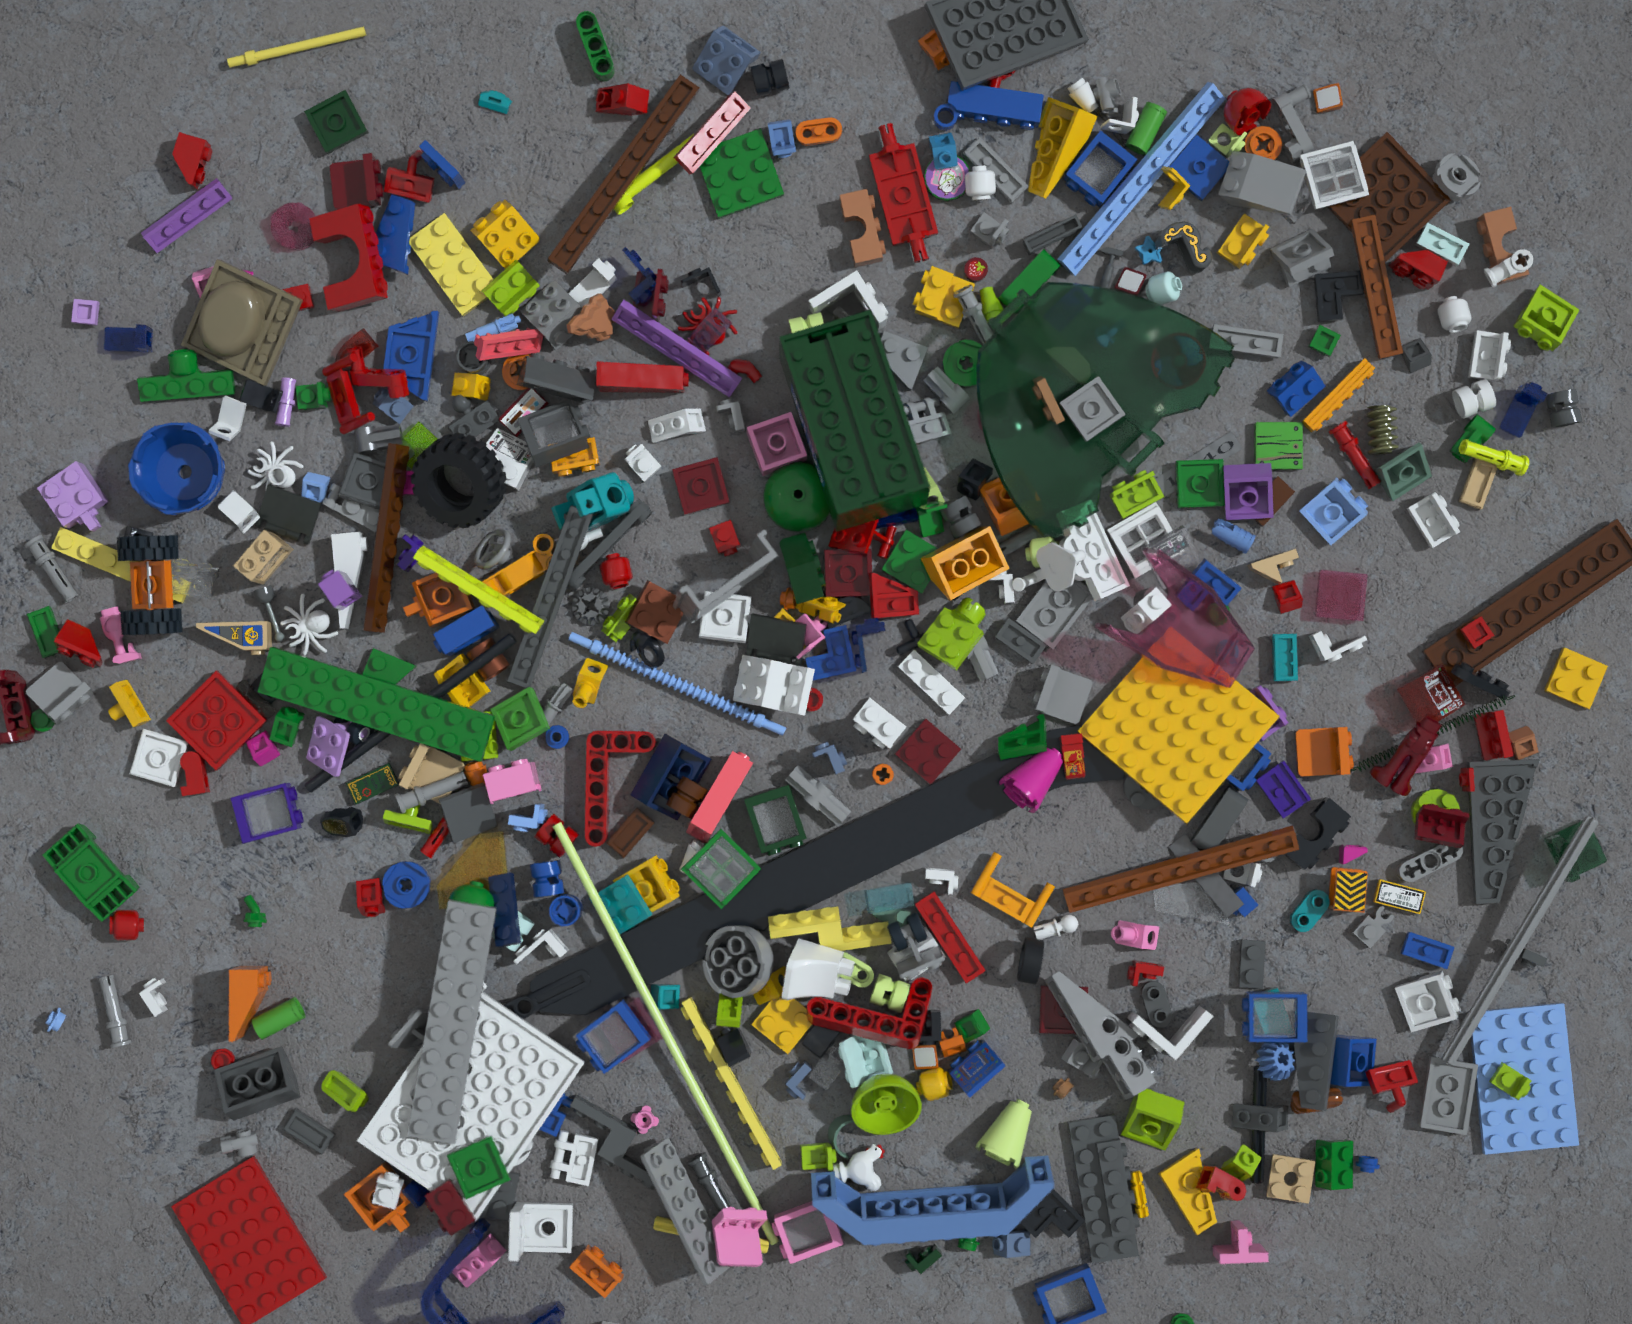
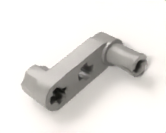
[1272,84,1314,163]

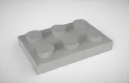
[1015,580,1093,650]
[1418,1056,1478,1135]

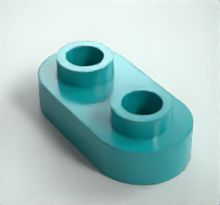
[1290,889,1330,932]

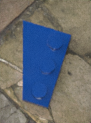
[376,194,415,275]

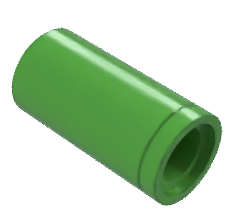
[1125,102,1167,155]
[252,997,305,1040]

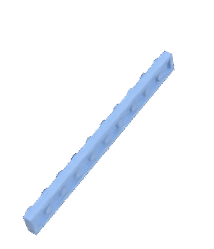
[1057,82,1226,276]

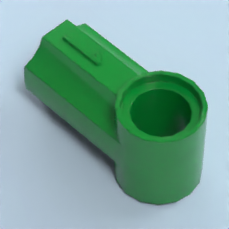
[1450,414,1496,463]

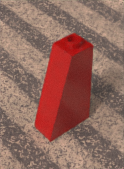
[596,362,689,393]

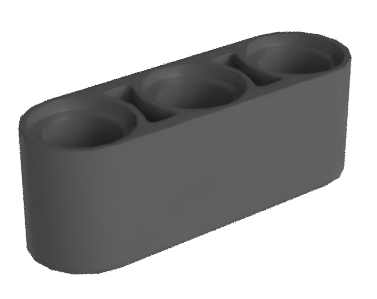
[1190,786,1248,850]

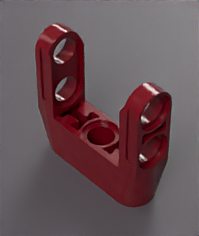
[0,670,35,745]

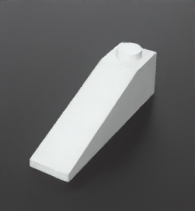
[331,532,368,629]

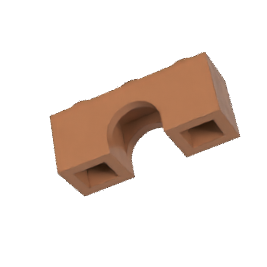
[839,189,886,267]
[1477,207,1529,285]

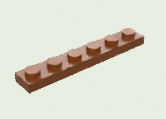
[1350,214,1403,359]

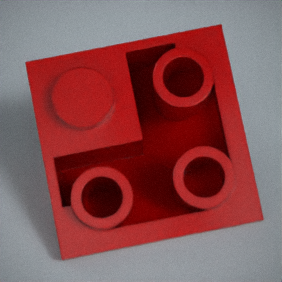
[1388,250,1448,290]
[54,619,102,668]

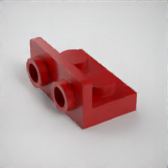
[1474,710,1514,761]

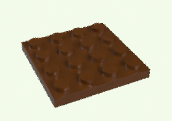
[1321,132,1451,262]

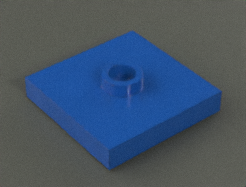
[1170,135,1229,201]

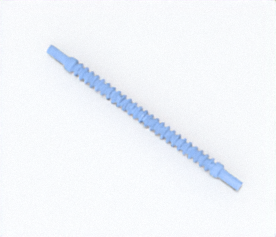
[568,632,786,736]

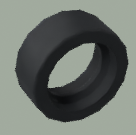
[1017,937,1044,984]

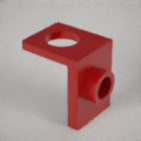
[1459,768,1475,792]

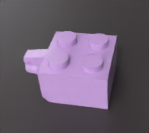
[37,461,109,532]

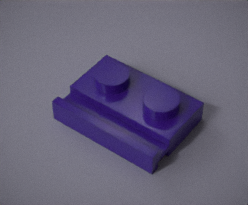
[1256,760,1311,819]

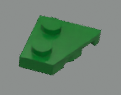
[363,648,416,685]
[998,714,1047,760]

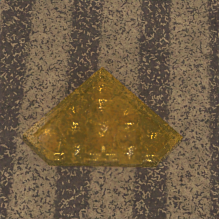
[437,831,508,909]

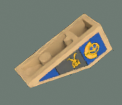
[196,621,272,655]

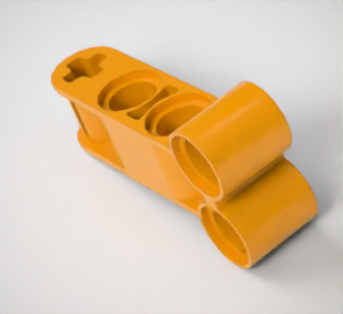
[482,534,556,597]

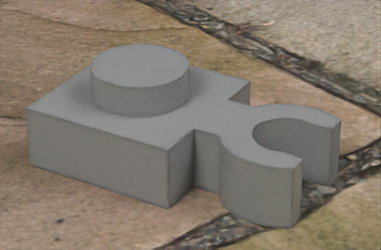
[1351,905,1394,948]

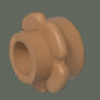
[1052,1078,1074,1100]

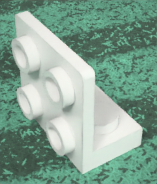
[852,698,906,750]

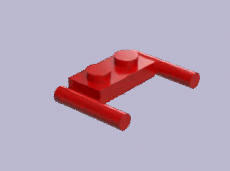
[322,353,375,435]

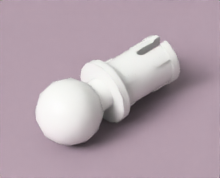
[1033,915,1078,940]

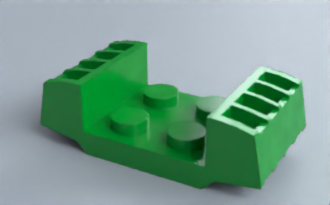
[43,823,139,922]

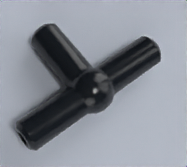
[896,619,925,655]

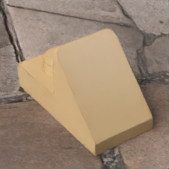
[1247,549,1299,584]

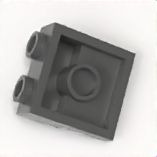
[479,1171,520,1221]

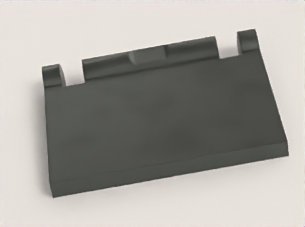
[255,485,322,545]
[746,613,807,666]

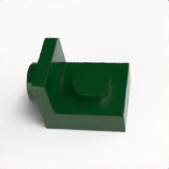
[904,1245,942,1274]

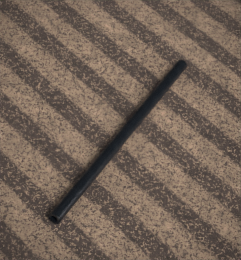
[304,633,517,793]

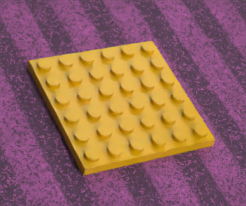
[1078,626,1280,825]

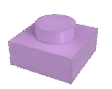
[71,299,100,326]

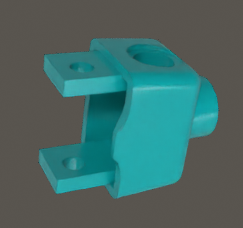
[551,472,634,531]

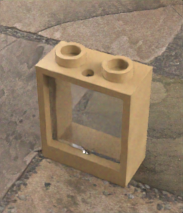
[233,530,294,585]

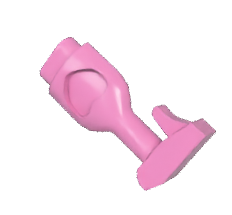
[100,606,142,664]

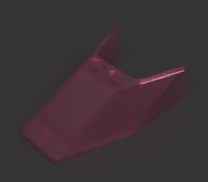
[1094,548,1255,688]

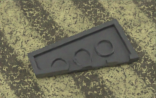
[1290,1009,1339,1112]

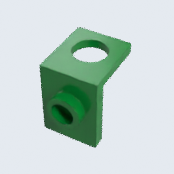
[916,501,948,537]

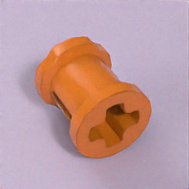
[872,764,894,785]

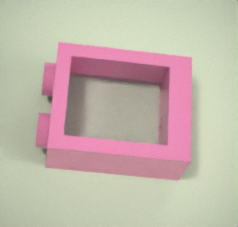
[771,1201,844,1264]

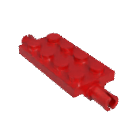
[869,123,938,263]

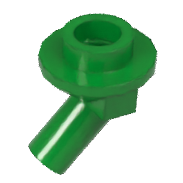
[243,895,267,927]

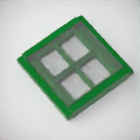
[681,829,761,909]

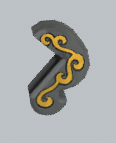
[1155,221,1212,273]

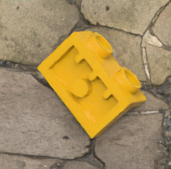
[1217,213,1269,269]

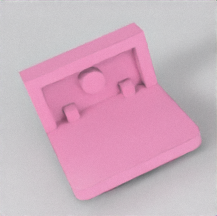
[712,1207,767,1267]

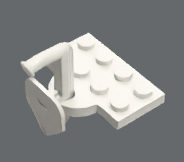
[1012,501,1130,601]

